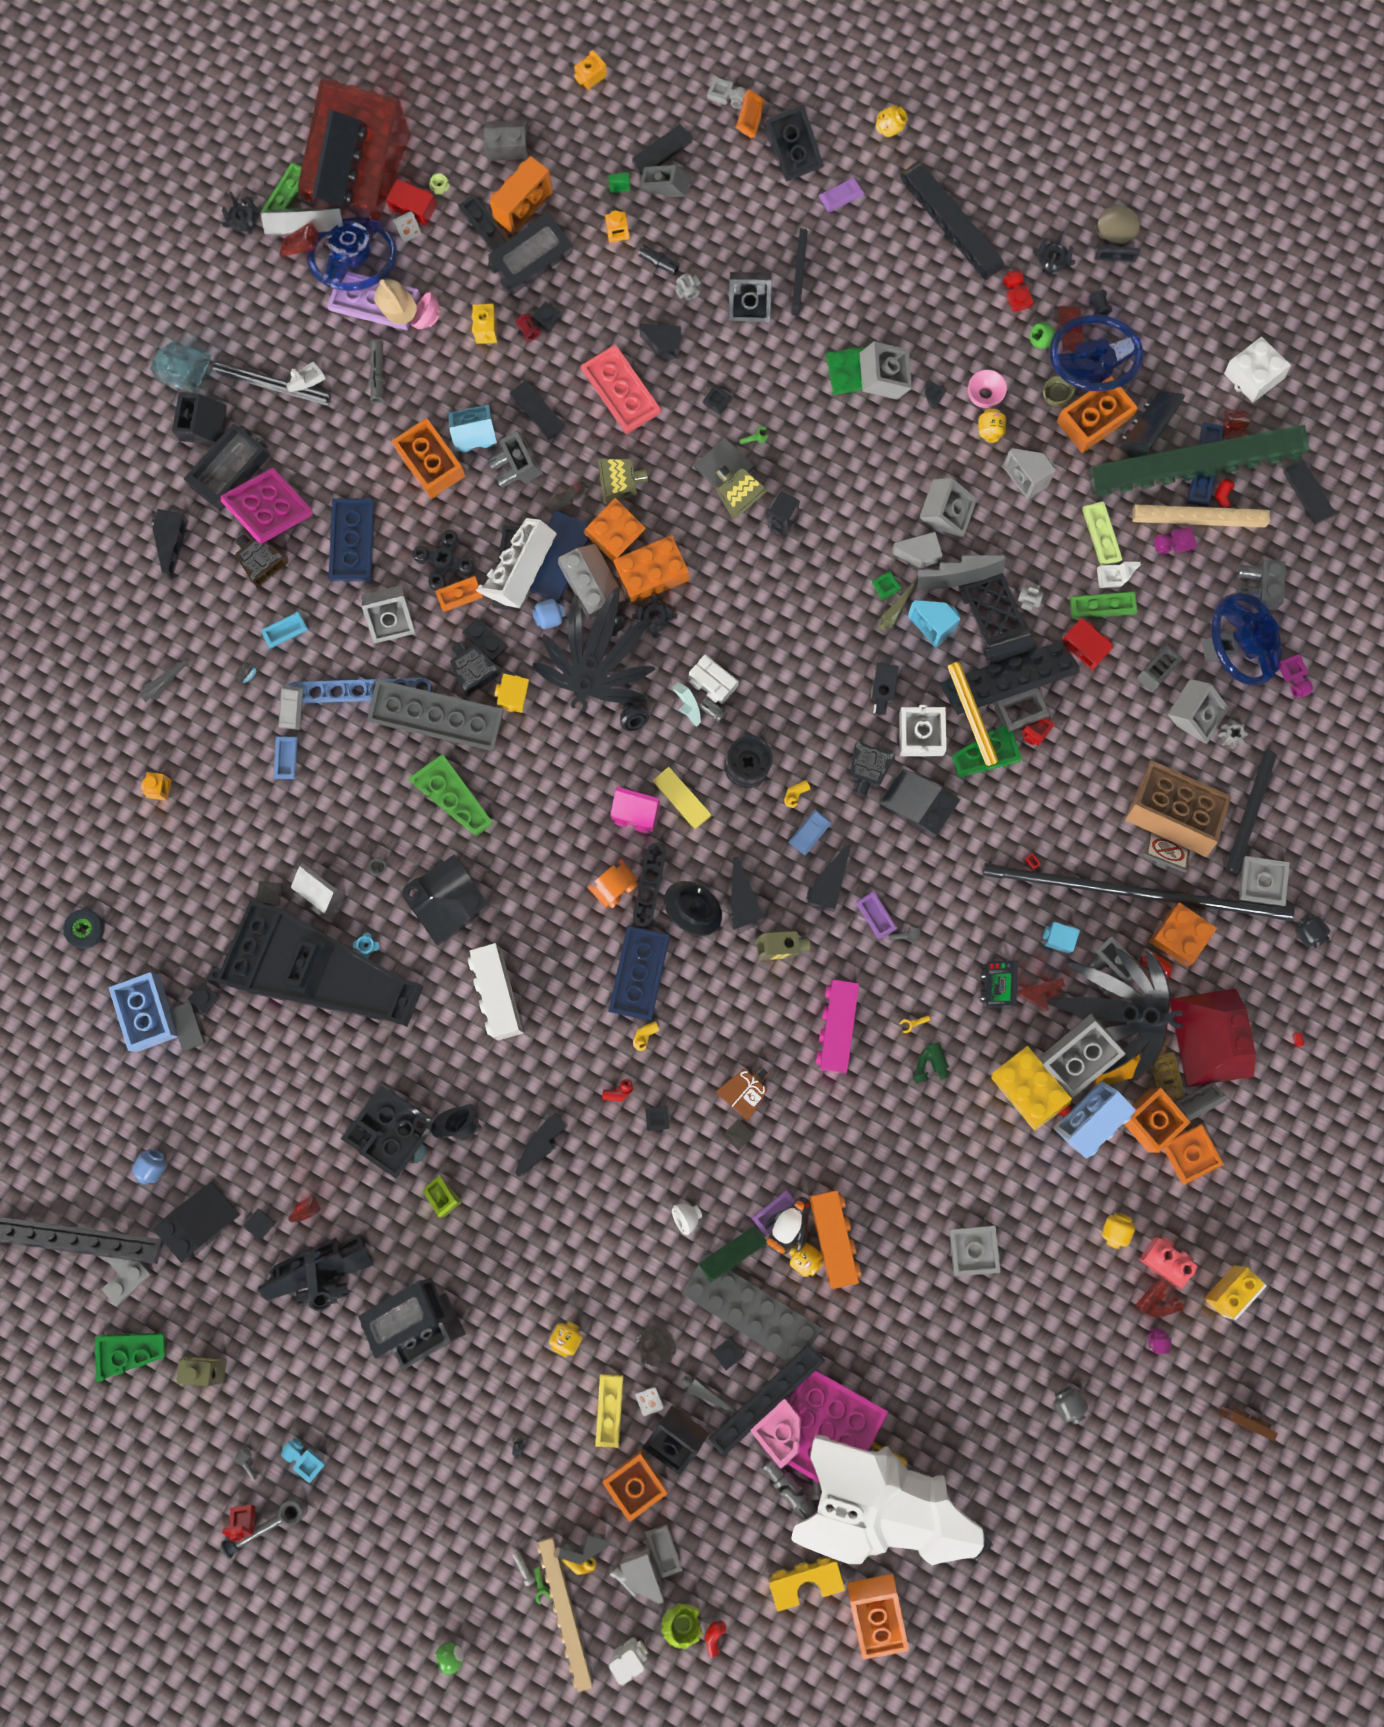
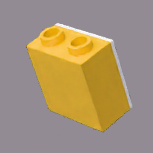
[1204,1265,1267,1320]

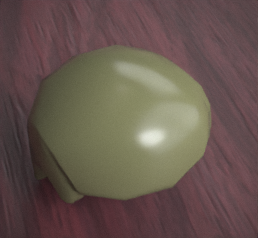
[1043,375,1075,408]

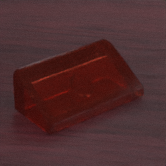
[1058,306,1085,351]

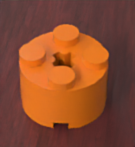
[588,859,638,908]

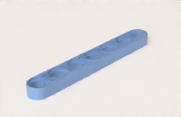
[287,678,433,703]

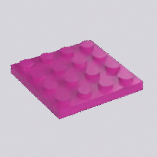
[764,1370,889,1483]

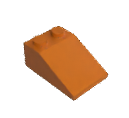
[847,1574,909,1659]

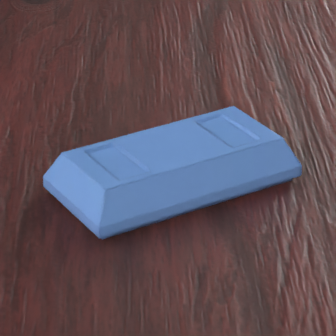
[273,737,298,779]
[788,809,832,855]

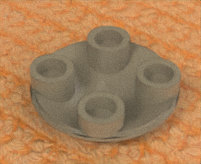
[1098,205,1140,246]

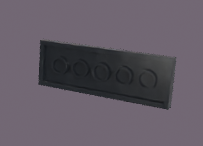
[941,641,1080,715]

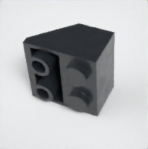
[172,392,227,445]

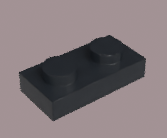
[462,617,508,662]

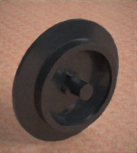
[664,881,722,936]

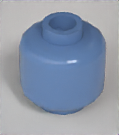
[532,599,565,629]
[132,1149,167,1184]

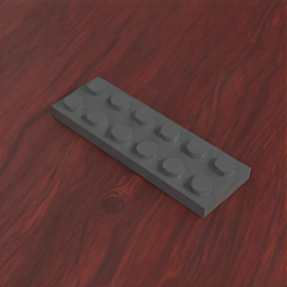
[367,679,504,751]
[681,1254,822,1362]

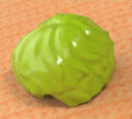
[661,1603,703,1649]

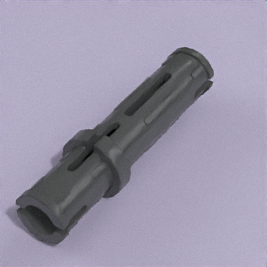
[368,340,385,404]

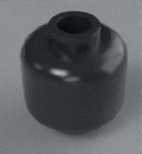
[1295,915,1330,949]

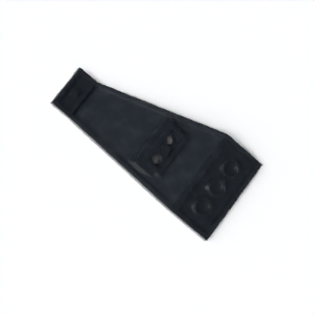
[215,900,424,1027]

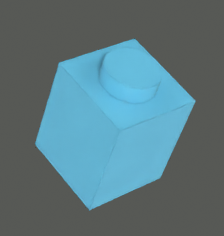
[1042,922,1080,954]

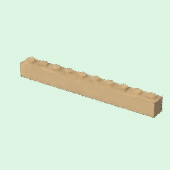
[1132,505,1270,527]
[537,1535,593,1692]

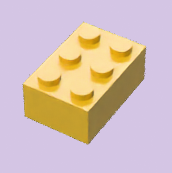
[991,1046,1072,1131]

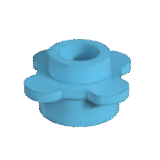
[353,932,380,958]

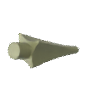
[879,583,916,631]

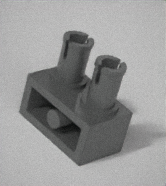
[488,431,543,489]
[1236,559,1286,611]
[1087,936,1144,996]

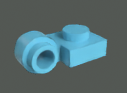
[281,1438,326,1484]

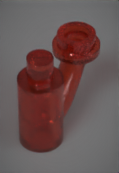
[1135,1280,1185,1317]

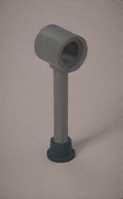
[221,1496,308,1559]

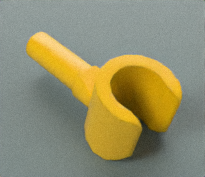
[899,1016,930,1033]

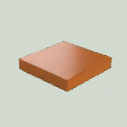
[1163,1124,1224,1185]

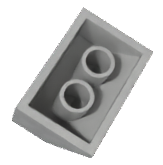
[558,544,626,620]
[1040,1013,1125,1097]

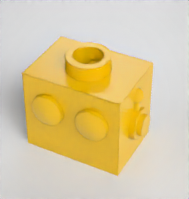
[472,304,497,344]
[495,674,529,713]

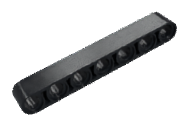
[900,161,1004,280]

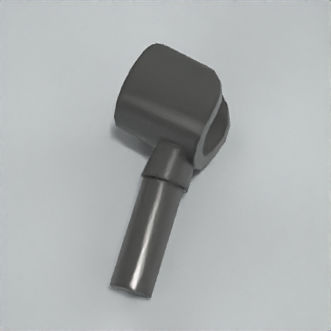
[889,927,921,942]
[235,1447,257,1481]

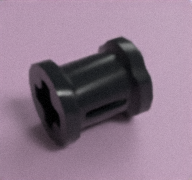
[1089,290,1113,318]

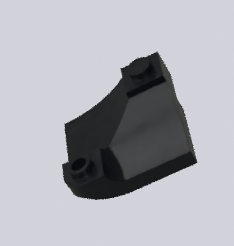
[402,855,490,946]
[341,1084,432,1179]

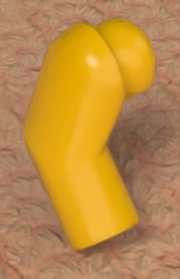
[784,780,810,808]
[633,1021,660,1051]
[561,1557,596,1575]

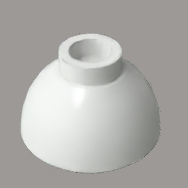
[672,1204,702,1235]

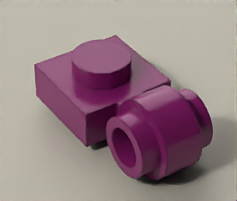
[1153,526,1197,555]
[1277,654,1313,698]
[1148,1328,1172,1354]

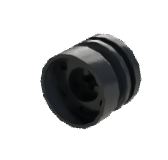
[724,735,773,789]

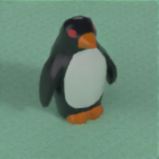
[765,1197,811,1254]

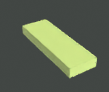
[1082,501,1123,565]

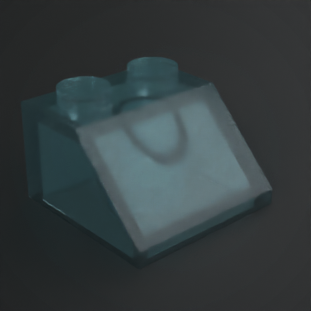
[150,342,212,393]

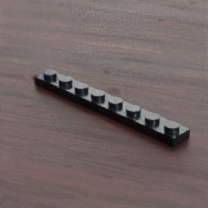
[0,1217,164,1264]

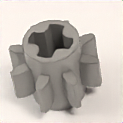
[675,273,701,300]
[1018,582,1044,611]
[1218,721,1248,749]

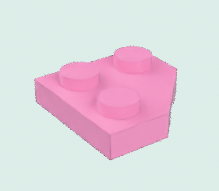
[750,1399,801,1468]

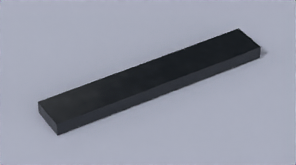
[708,1343,825,1456]

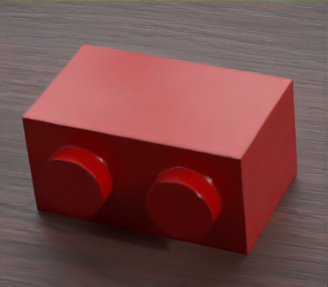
[386,179,437,226]
[1062,618,1114,670]

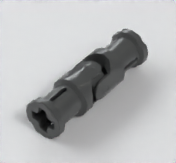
[760,1457,818,1520]

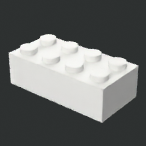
[468,943,524,1041]

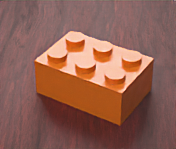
[489,156,553,236]
[1056,376,1138,454]
[392,418,466,499]
[613,535,690,606]

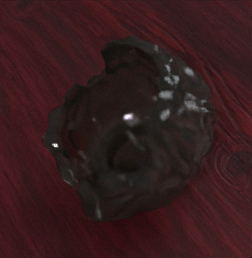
[635,1326,676,1368]

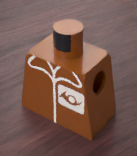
[716,1065,769,1121]

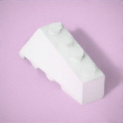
[476,518,556,608]

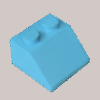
[448,404,497,452]
[908,600,960,648]

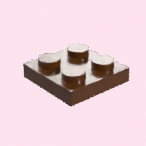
[1218,1405,1278,1442]

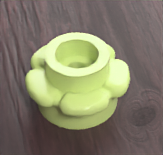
[429,174,450,194]

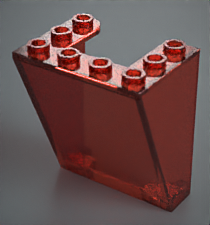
[298,78,411,221]

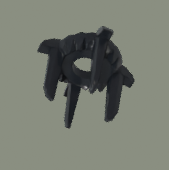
[221,191,262,235]
[1032,231,1076,276]
[632,594,678,638]

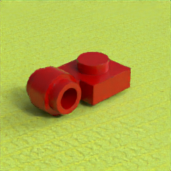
[1003,270,1034,313]

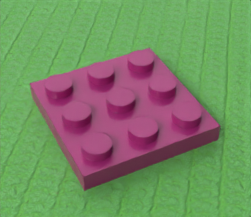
[221,468,312,544]

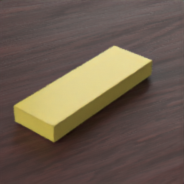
[652,767,711,830]
[596,1374,624,1448]

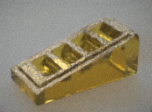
[1152,1052,1185,1100]

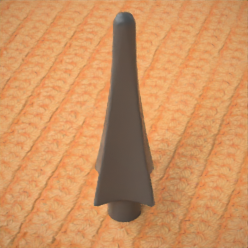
[140,659,188,702]
[680,1375,737,1414]

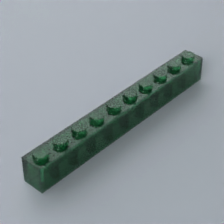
[1088,425,1310,497]

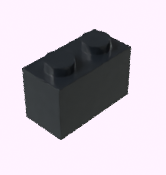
[768,491,800,537]

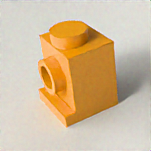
[574,50,607,90]
[605,211,629,243]
[141,772,172,801]

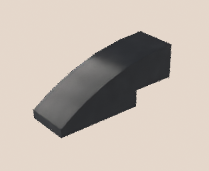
[515,1113,568,1177]

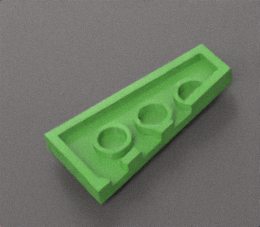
[407,754,493,836]

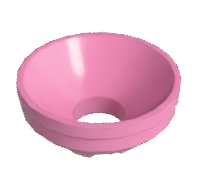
[411,292,441,329]
[968,370,1007,408]

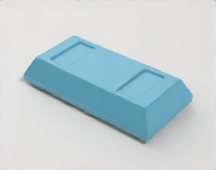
[261,611,308,649]

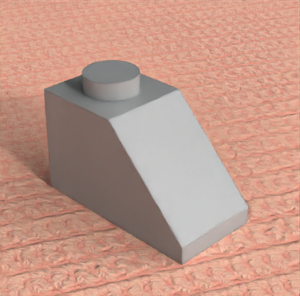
[892,532,943,569]

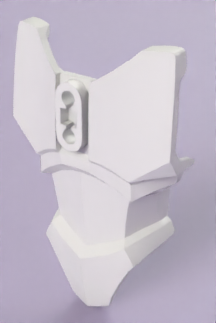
[792,1435,984,1565]

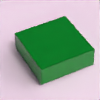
[608,172,630,193]
[871,571,901,601]

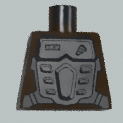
[235,535,288,589]

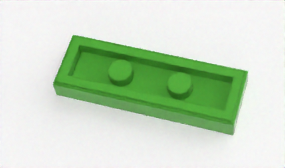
[261,162,311,212]
[1070,591,1138,619]

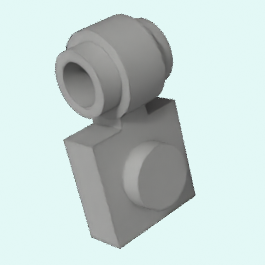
[707,77,747,109]

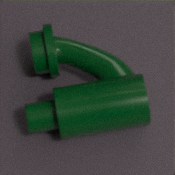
[912,1042,949,1084]

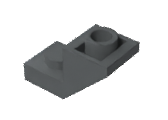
[553,1531,610,1564]

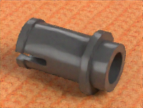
[699,697,727,723]

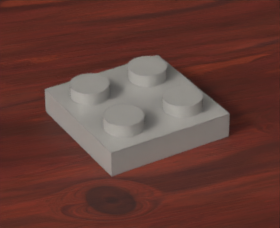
[1239,856,1290,907]
[949,1226,1001,1276]

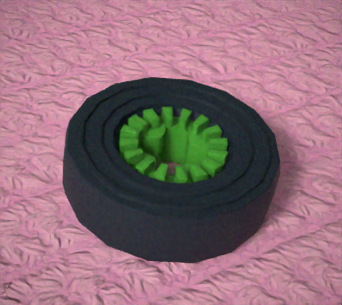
[63,909,105,949]

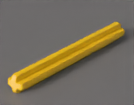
[948,662,998,766]

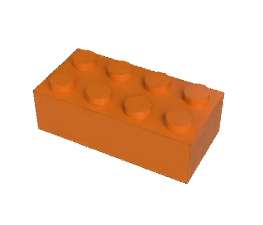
[809,1190,862,1289]

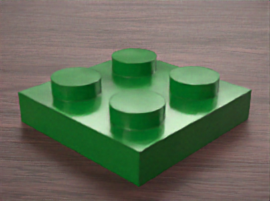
[826,347,866,395]

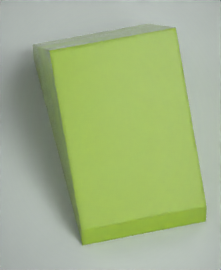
[422,1175,462,1218]

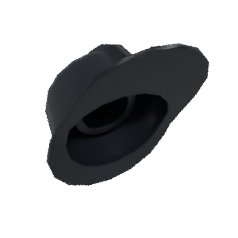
[431,1104,482,1141]

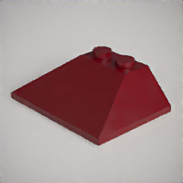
[1170,988,1256,1087]

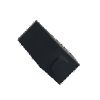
[639,323,682,360]

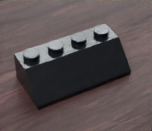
[312,109,368,209]

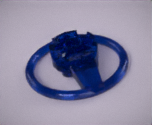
[306,217,397,291]
[1049,315,1143,392]
[1211,592,1282,686]

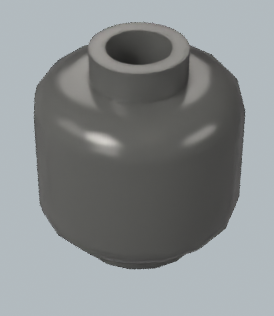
[1053,1386,1088,1424]

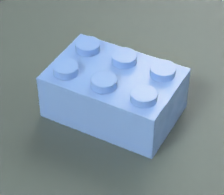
[109,972,178,1052]
[1054,1081,1136,1159]

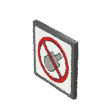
[1144,831,1190,873]

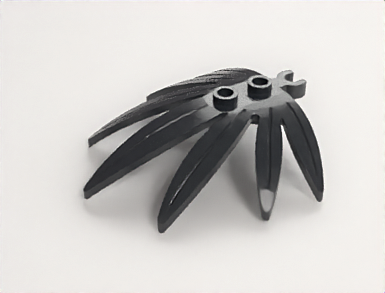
[532,587,656,712]
[1046,949,1186,1081]

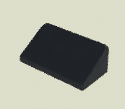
[1094,245,1140,262]

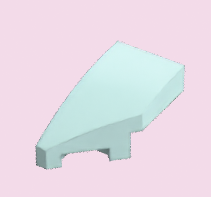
[672,682,701,727]

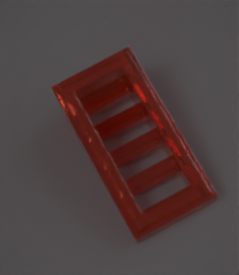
[279,223,319,257]
[288,1196,321,1223]

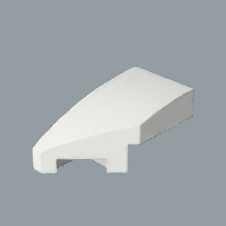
[286,362,326,392]
[1097,562,1141,589]

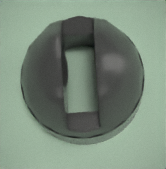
[369,858,387,876]

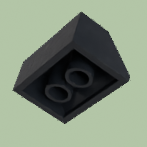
[1120,391,1186,462]

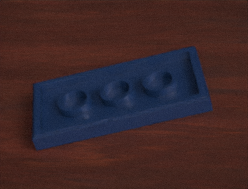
[329,498,375,581]
[529,511,589,603]
[608,926,670,1021]

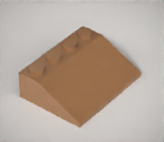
[1125,760,1232,857]

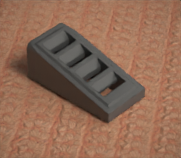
[1137,645,1184,692]

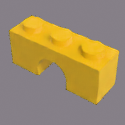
[768,1556,845,1612]

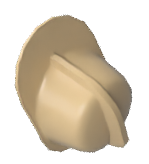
[374,279,417,325]

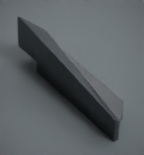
[258,1233,373,1301]

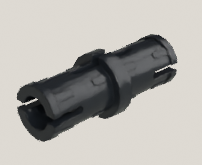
[638,244,680,276]

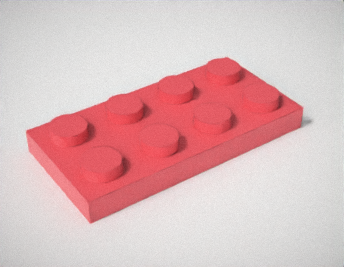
[580,344,661,435]

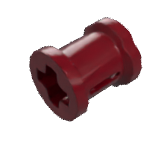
[515,313,541,342]

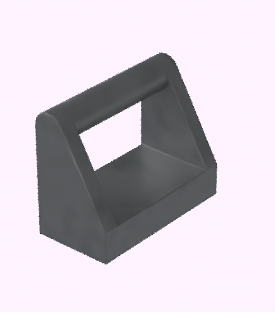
[993,687,1049,732]

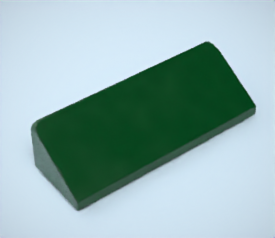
[698,1226,767,1283]

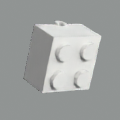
[1224,336,1291,403]
[899,705,946,756]

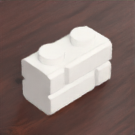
[689,654,739,704]
[609,1637,648,1686]

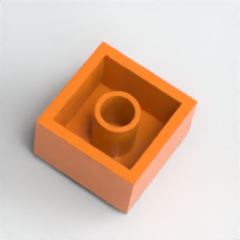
[584,498,646,562]
[1149,902,1217,967]
[1124,1087,1191,1153]
[602,1450,669,1522]

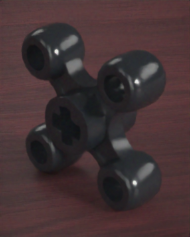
[413,530,475,591]

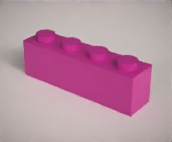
[816,980,859,1074]

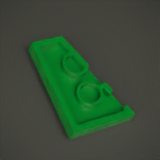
[952,724,1022,778]
[95,1332,167,1383]

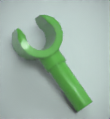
[739,426,769,445]
[534,1567,550,1604]

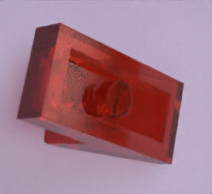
[1221,409,1251,453]
[1017,978,1065,1012]

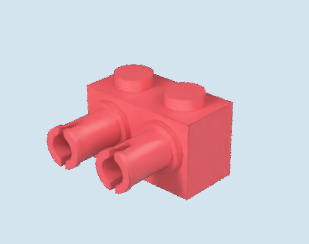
[1139,1237,1198,1289]

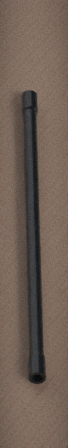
[982,863,1295,921]

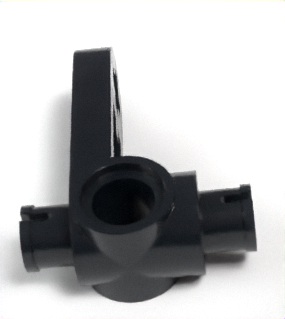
[295,1246,348,1311]

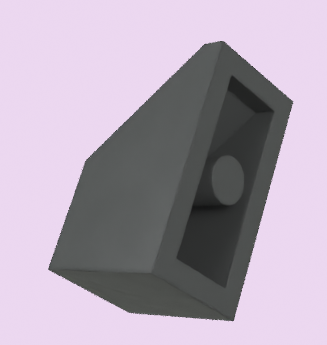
[640,165,690,197]

